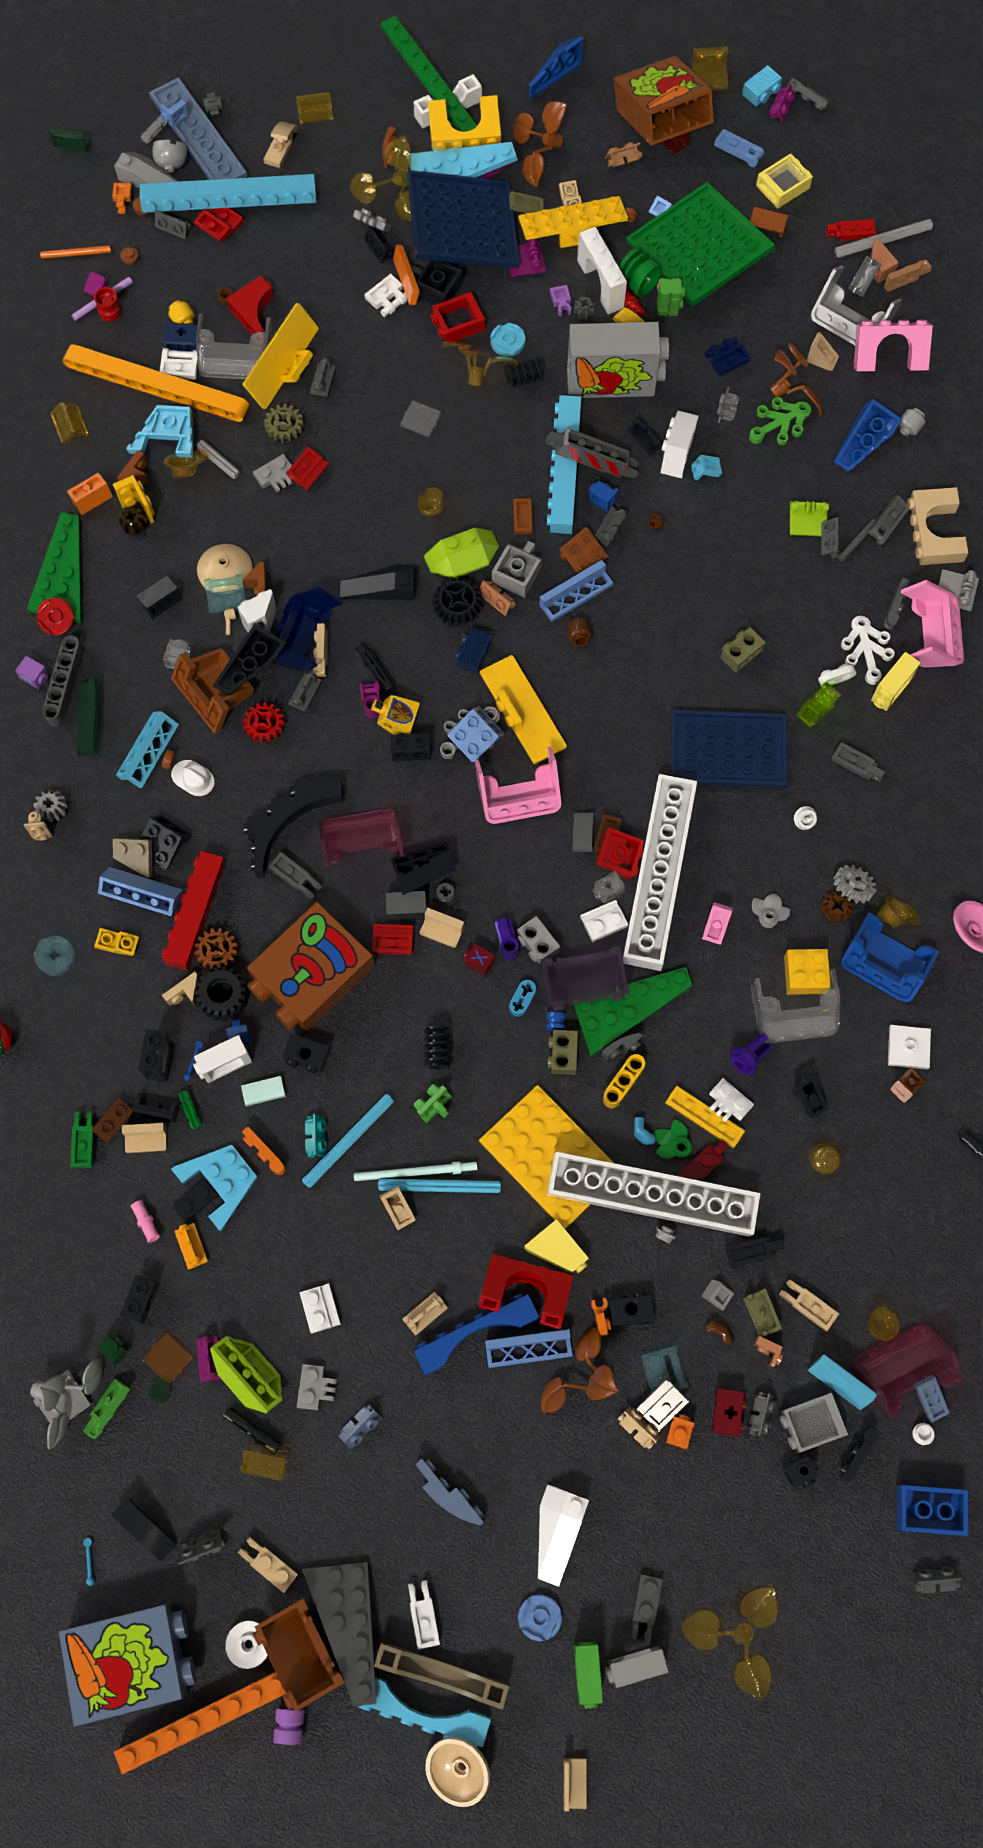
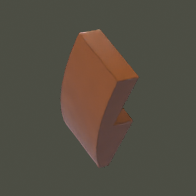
[382,126,398,168]

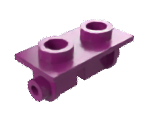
[769,83,795,123]
[196,1336,221,1382]

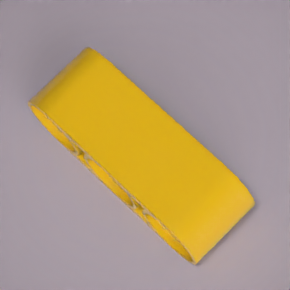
[603,1054,645,1108]

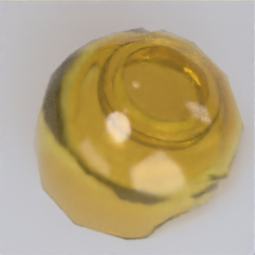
[417,488,445,517]
[808,1142,841,1175]
[867,1306,900,1341]

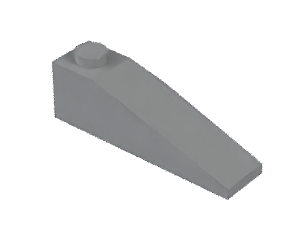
[114,152,179,188]

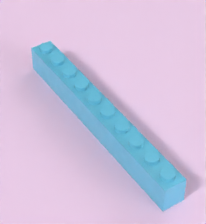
[140,174,316,213]

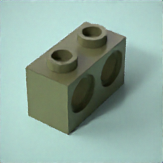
[721,627,766,673]
[548,1030,578,1075]

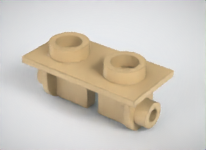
[24,811,53,841]
[402,1292,448,1336]
[618,1406,661,1449]

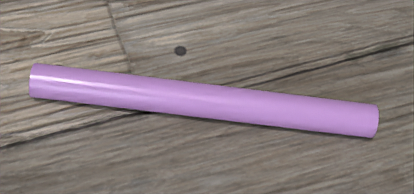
[71,277,133,321]

